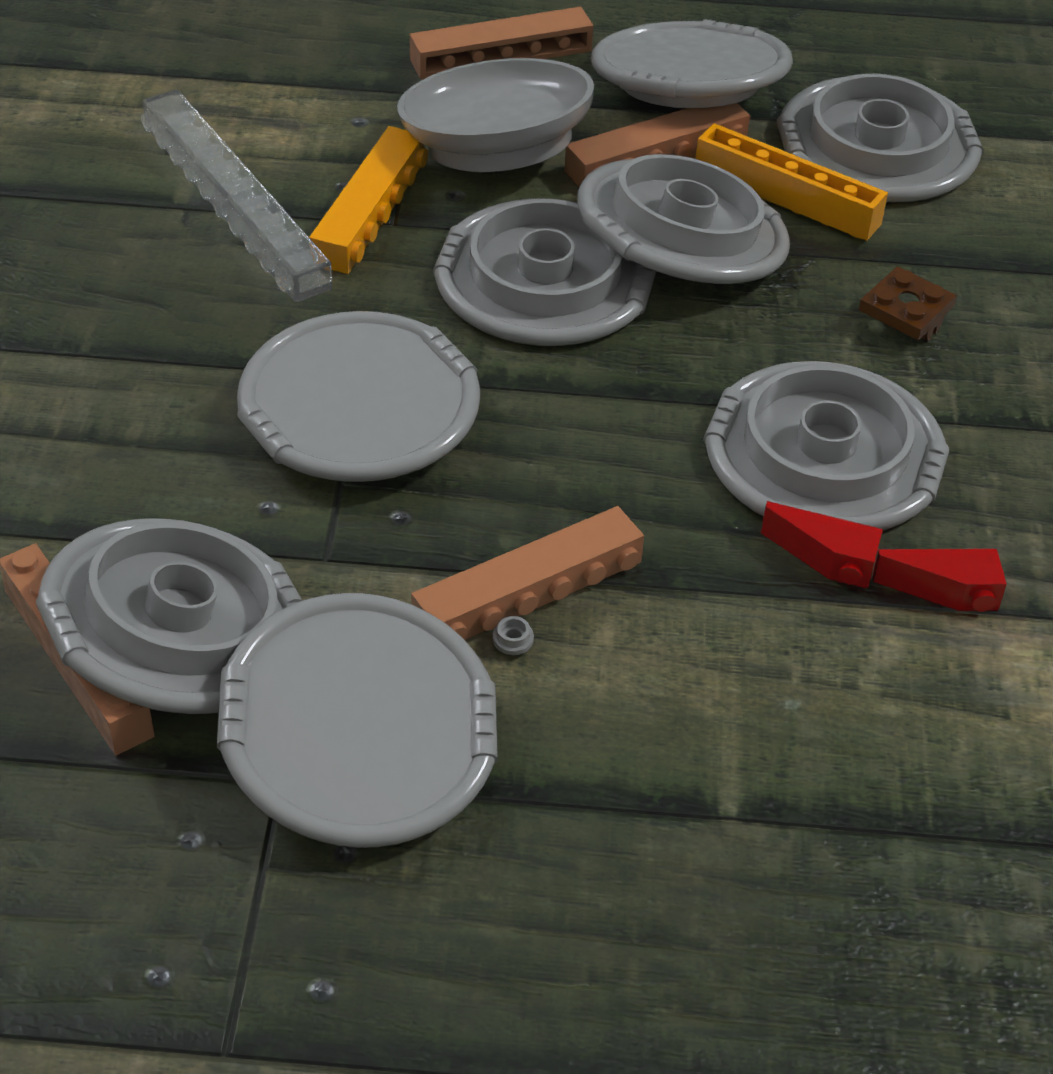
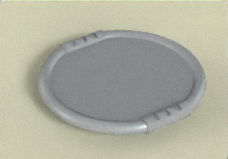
[591,19,793,108]
[776,74,984,202]
[577,154,790,284]
[433,198,657,346]
[237,311,480,482]
[703,361,949,530]
[36,518,303,714]
[217,593,498,848]

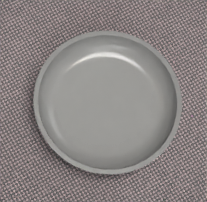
[397,58,594,172]

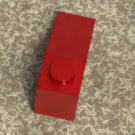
[761,501,883,589]
[872,549,1007,612]

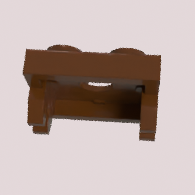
[858,266,957,342]

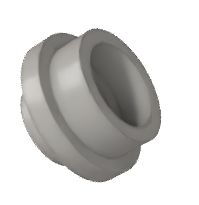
[493,616,534,655]

